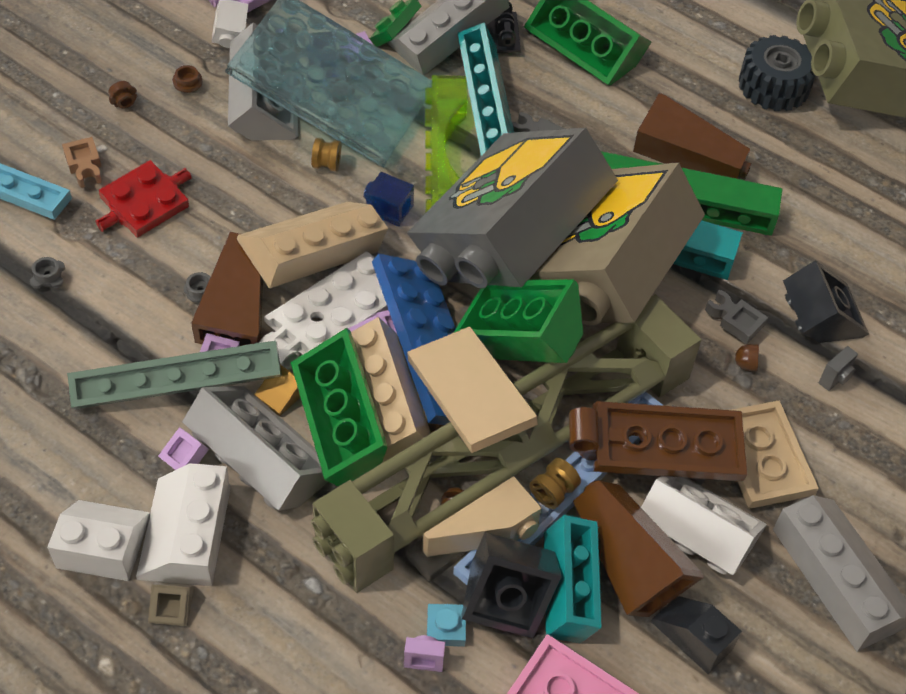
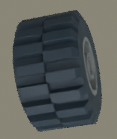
[738,35,816,111]

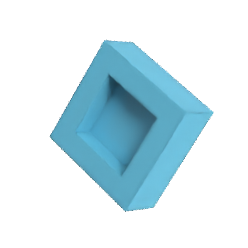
[427,604,466,647]

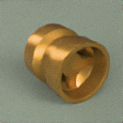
[529,458,581,509]

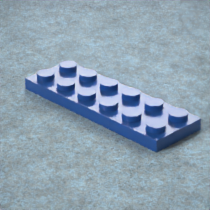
[372,253,456,425]

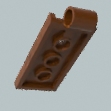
[569,401,747,481]

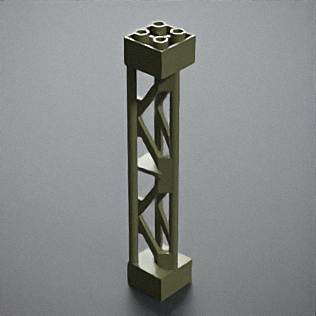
[311,294,702,593]

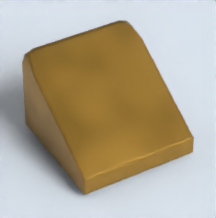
[254,364,300,416]

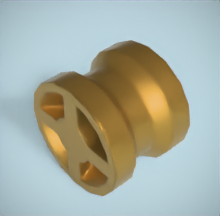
[311,138,342,171]

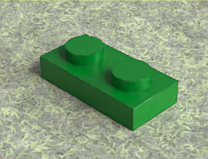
[369,0,422,47]

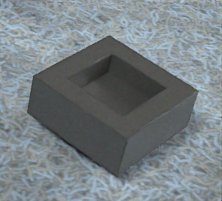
[818,346,858,391]

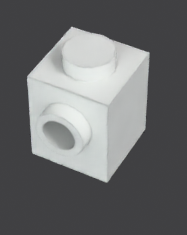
[212,0,248,48]

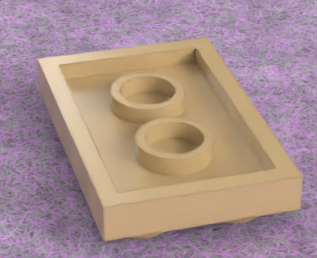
[732,400,819,509]

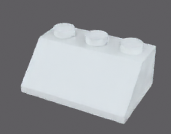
[136,463,230,586]
[641,476,767,575]

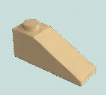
[423,476,541,557]

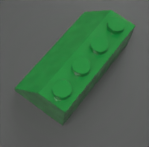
[524,0,652,86]
[454,279,583,363]
[290,328,388,487]

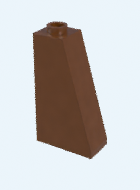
[633,93,752,180]
[191,232,263,346]
[573,480,704,617]

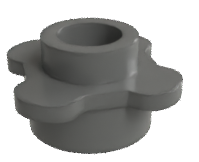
[30,257,65,288]

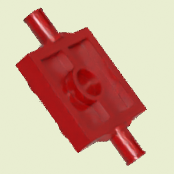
[95,160,192,238]

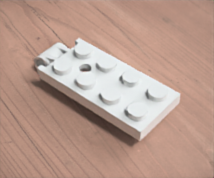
[259,251,388,371]

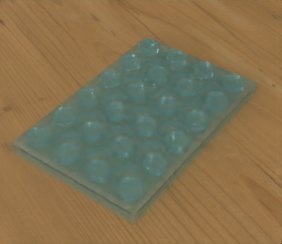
[225,0,436,168]

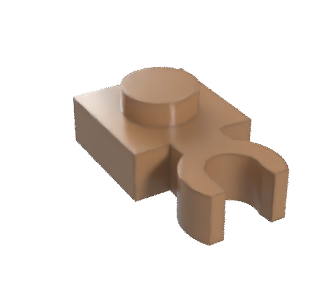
[62,137,102,188]

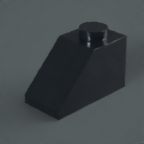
[651,596,742,674]

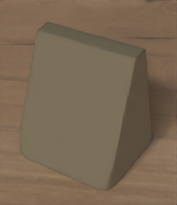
[148,582,194,626]

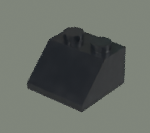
[783,260,869,343]
[461,532,562,638]

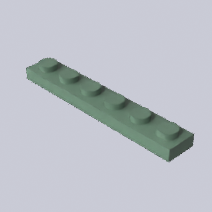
[67,340,282,409]

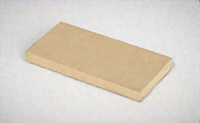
[407,327,538,453]

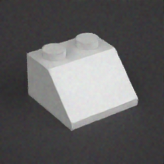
[47,500,150,581]

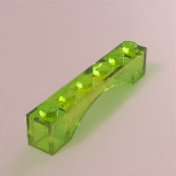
[425,75,468,213]

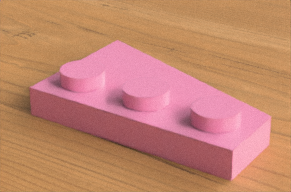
[507,634,639,694]

